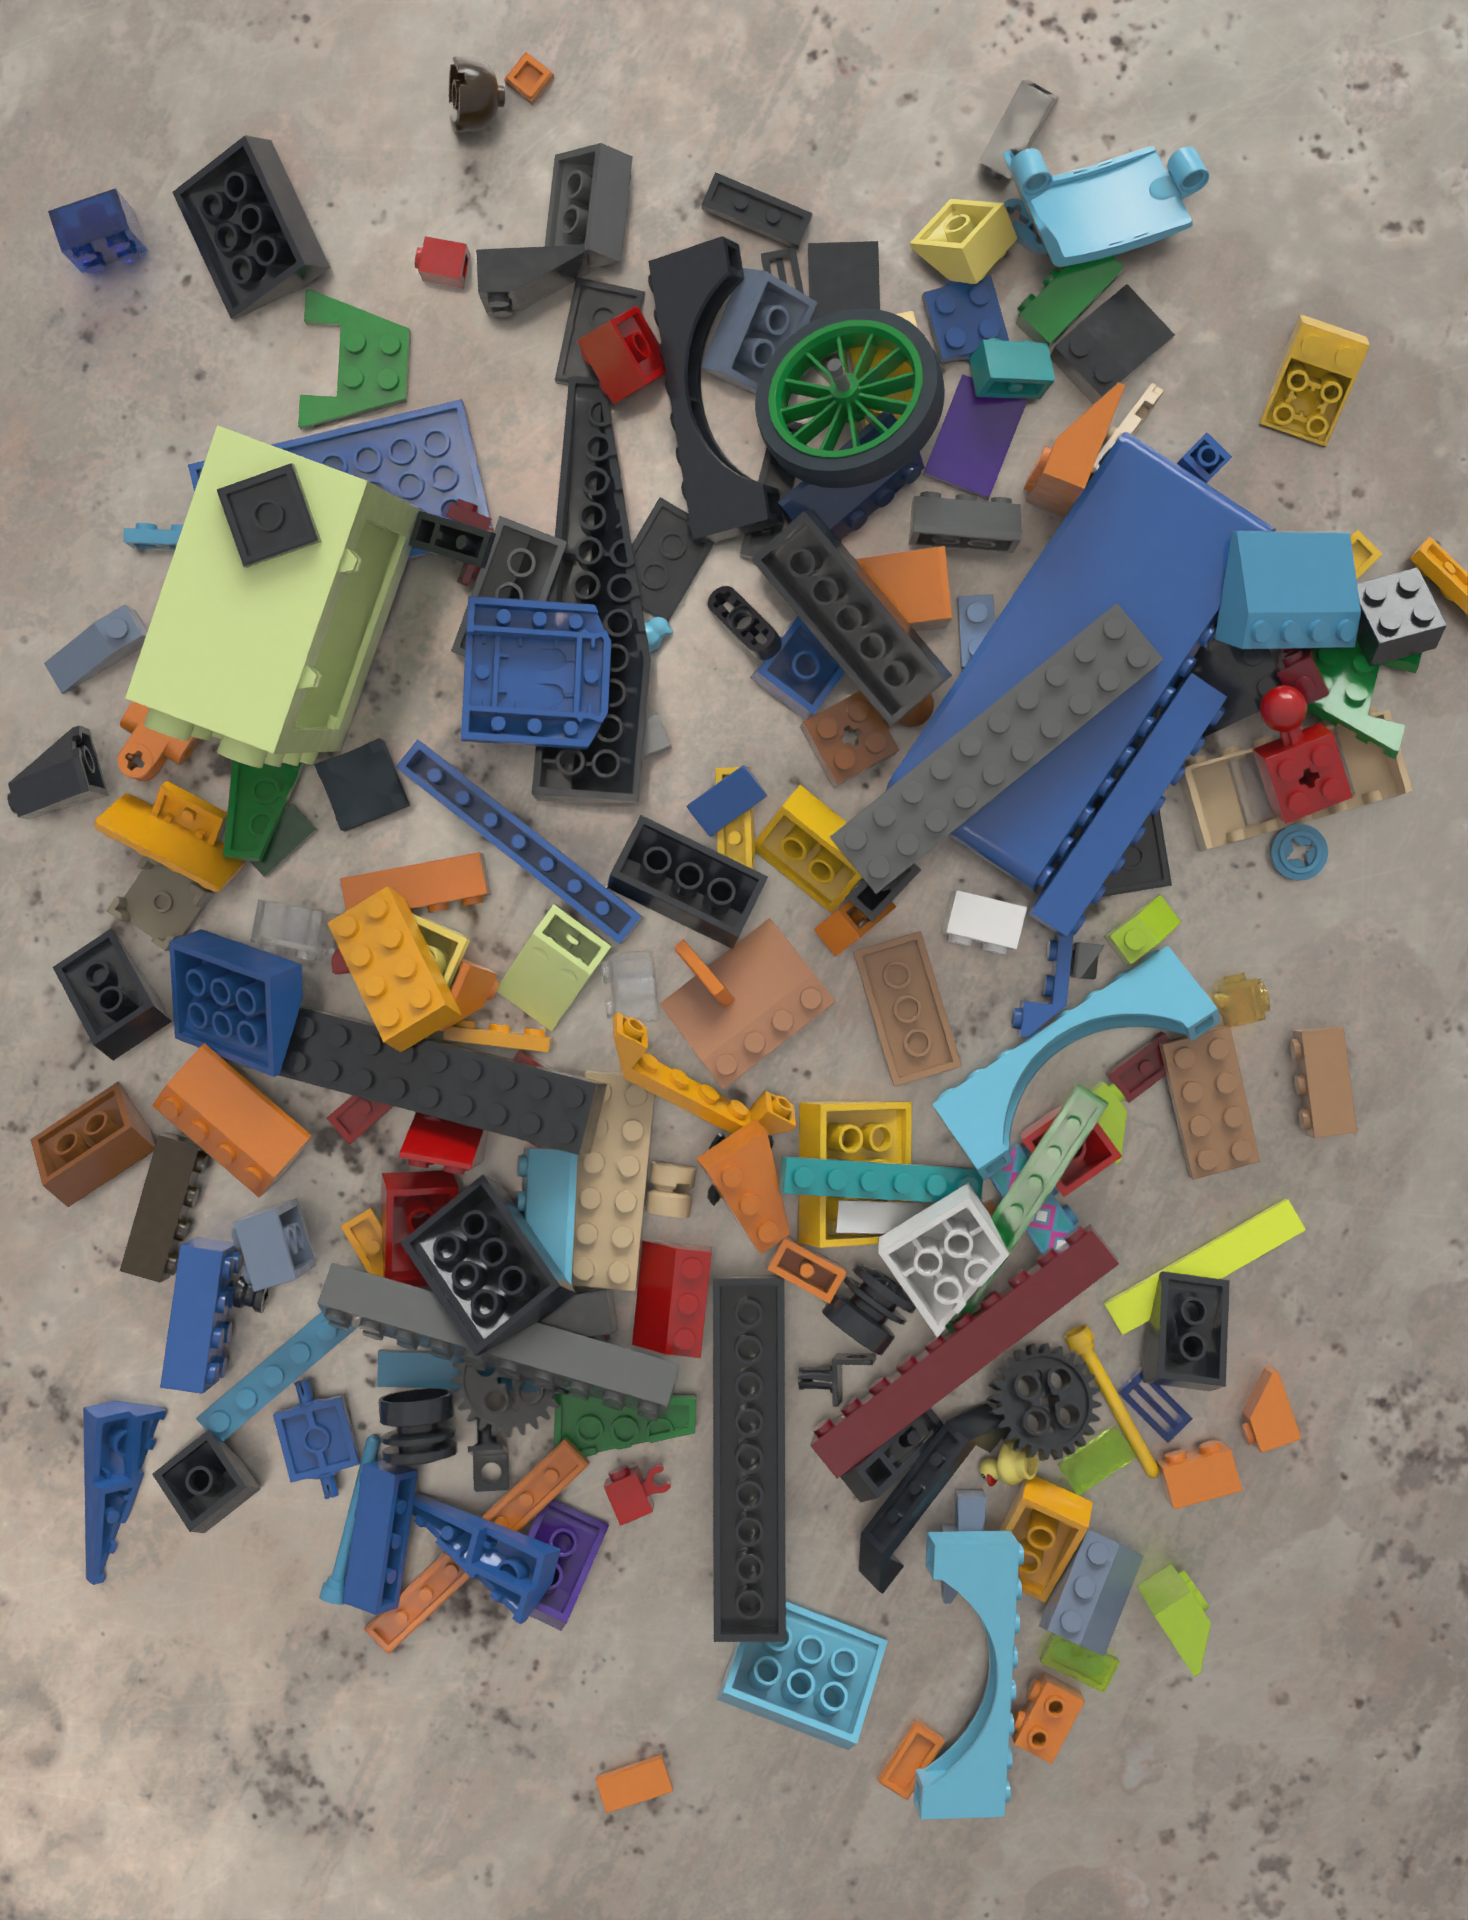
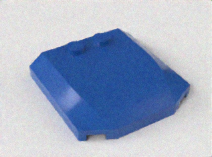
[461,596,611,749]

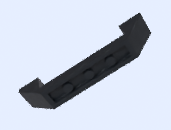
[859,1404,1006,1594]

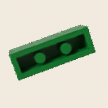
[1015,256,1124,349]

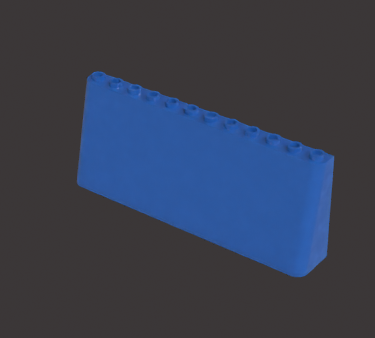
[886,432,1276,892]

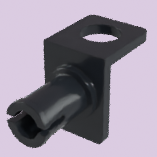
[798,1353,876,1407]
[467,1418,509,1492]

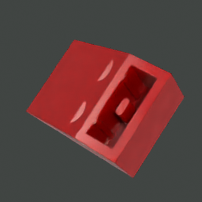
[399,1112,489,1175]

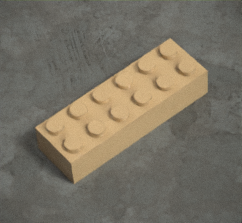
[571,1070,656,1291]

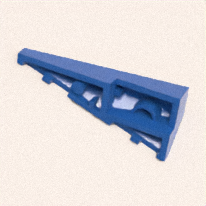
[83,1400,166,1585]
[412,1492,561,1624]

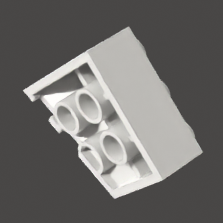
[878,1183,1009,1338]

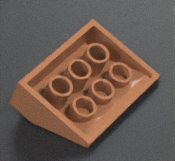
[659,918,836,1089]

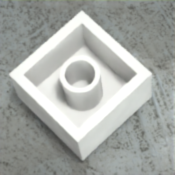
[941,890,1027,955]

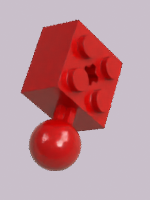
[1252,686,1353,824]

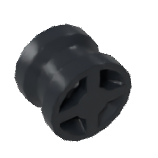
[233,1273,271,1313]

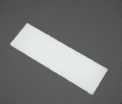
[836,1201,926,1234]

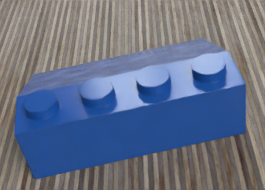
[169,929,303,1077]

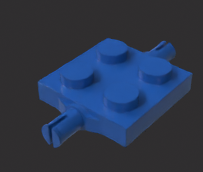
[922,275,1009,364]
[273,1379,361,1499]

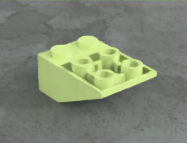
[496,904,614,1032]

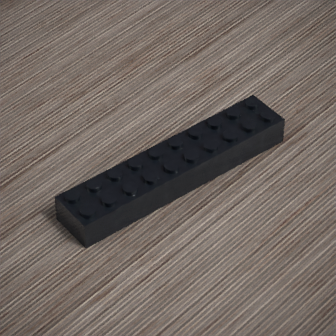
[246,1005,607,1155]
[713,1275,786,1642]

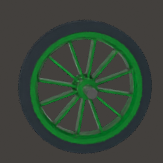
[755,308,945,488]

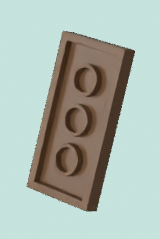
[853,931,962,1087]
[1159,1025,1261,1180]

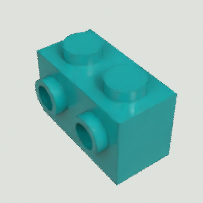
[969,338,1055,399]

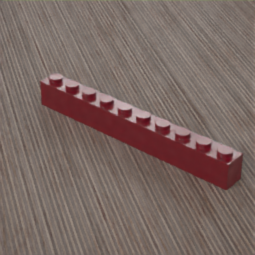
[810,1224,1119,1479]

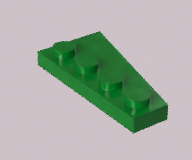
[554,1392,696,1457]

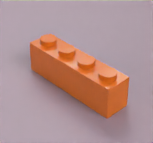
[340,852,491,914]

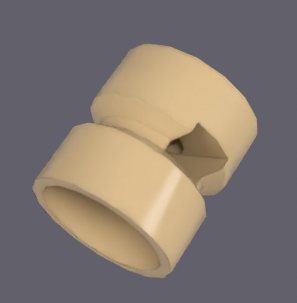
[645,1161,697,1218]

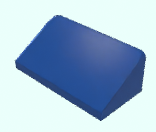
[686,765,768,837]

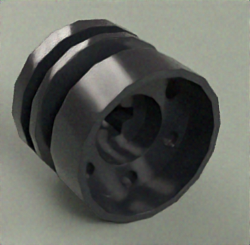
[822,1262,916,1356]
[378,1388,458,1465]

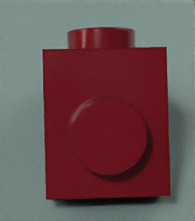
[443,499,494,586]
[1277,648,1330,705]

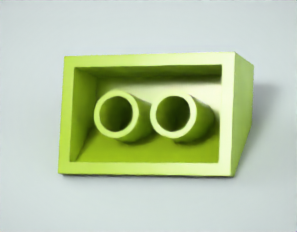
[1136,1563,1211,1677]

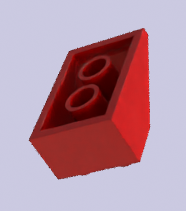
[381,1170,458,1286]

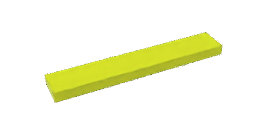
[1103,1198,1306,1335]

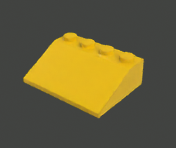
[798,1101,912,1248]

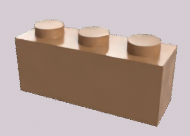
[1290,1026,1357,1138]

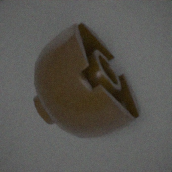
[448,57,505,133]

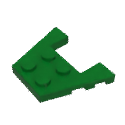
[298,289,411,430]
[1307,640,1422,759]

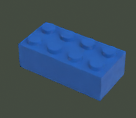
[160,1237,242,1394]

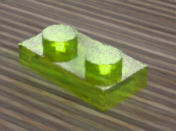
[1057,1425,1137,1496]
[1039,1633,1120,1694]

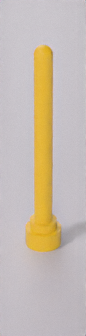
[1063,1324,1160,1479]

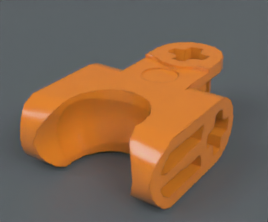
[117,701,201,781]

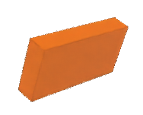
[674,939,735,1007]
[877,1718,945,1801]
[595,1754,673,1813]

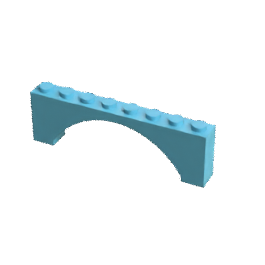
[932,946,1221,1181]
[914,1531,1024,1820]

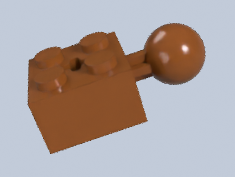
[800,691,934,788]

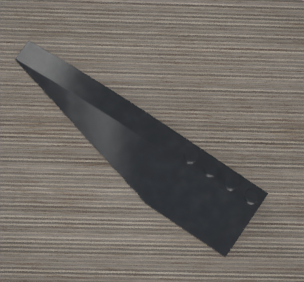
[531,376,651,803]

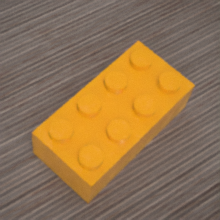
[327,886,462,1052]

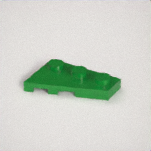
[223,760,305,862]

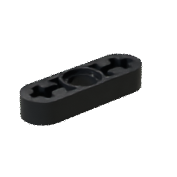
[708,586,782,660]

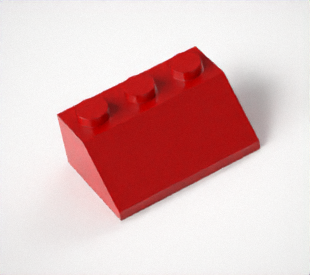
[632,1239,712,1358]

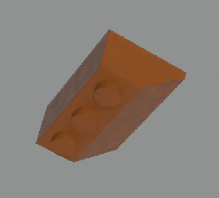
[30,1082,155,1207]

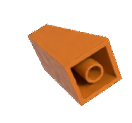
[856,546,952,631]

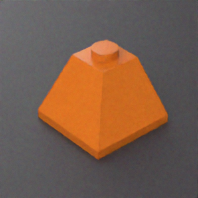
[439,958,499,1031]

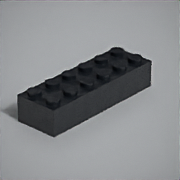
[751,509,953,726]

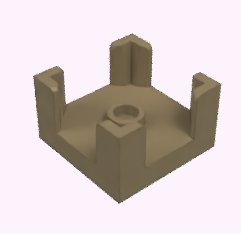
[106,856,214,951]

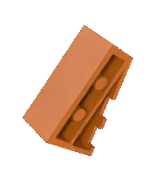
[696,1119,790,1254]

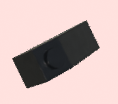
[409,511,496,569]
[840,1408,944,1502]

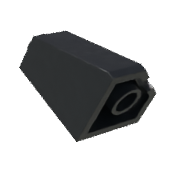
[7,726,109,820]

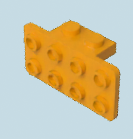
[94,781,247,892]

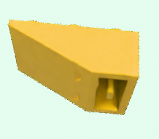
[1260,314,1370,447]

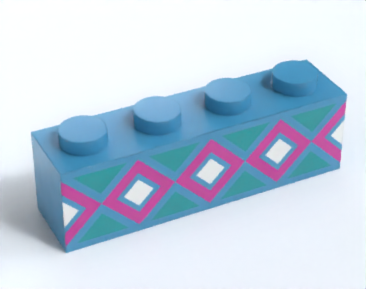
[989,1142,1079,1254]

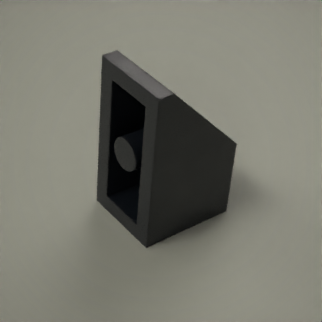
[846,864,921,922]

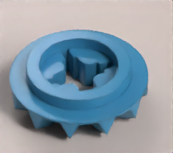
[1270,824,1328,881]

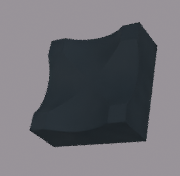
[314,738,410,832]

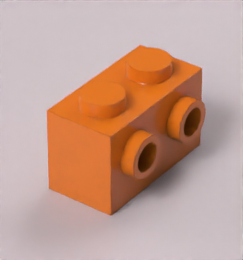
[1012,1671,1085,1764]

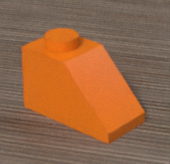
[814,900,896,957]
[1241,1366,1301,1453]

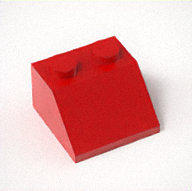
[577,305,666,404]
[1021,1106,1122,1197]

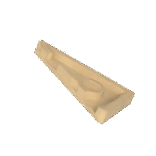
[1086,383,1164,486]

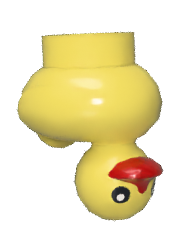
[979,1440,1038,1487]

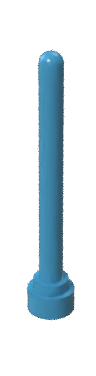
[319,1435,380,1605]

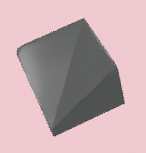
[1070,942,1104,980]

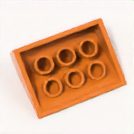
[1023,382,1125,517]

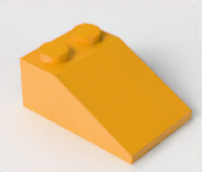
[999,1475,1093,1603]

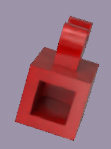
[604,1464,671,1526]

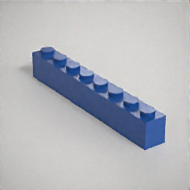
[1026,673,1227,937]
[396,739,643,944]

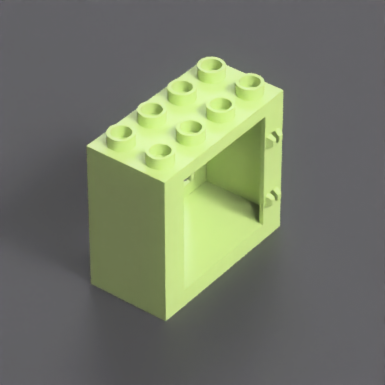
[125,425,424,768]

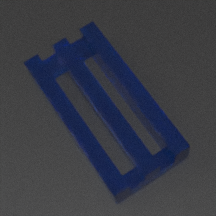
[1117,1367,1193,1443]

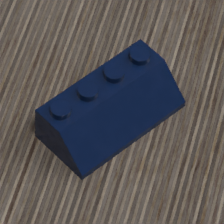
[778,412,925,541]

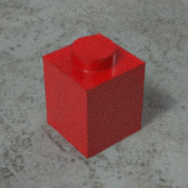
[414,236,471,289]

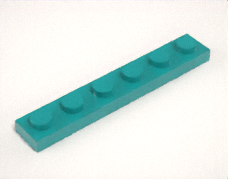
[779,1156,983,1202]

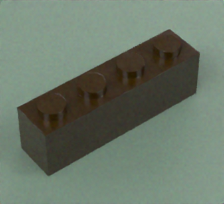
[120,1132,209,1283]

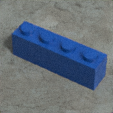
[343,1460,418,1615]

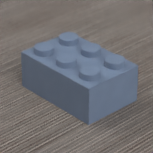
[232,1198,316,1292]

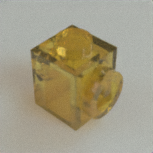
[1212,972,1270,1027]

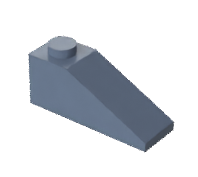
[44,605,148,694]

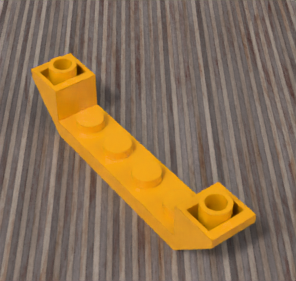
[613,1012,796,1135]

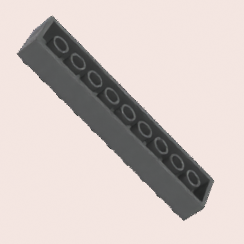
[830,603,1164,895]
[317,1263,680,1421]

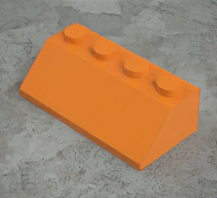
[152,1043,312,1198]

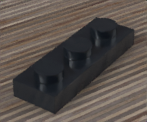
[702,172,813,250]

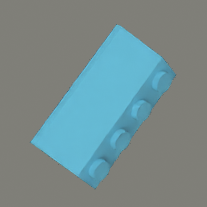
[515,1148,578,1285]

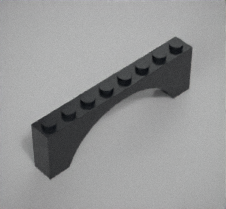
[648,236,784,543]

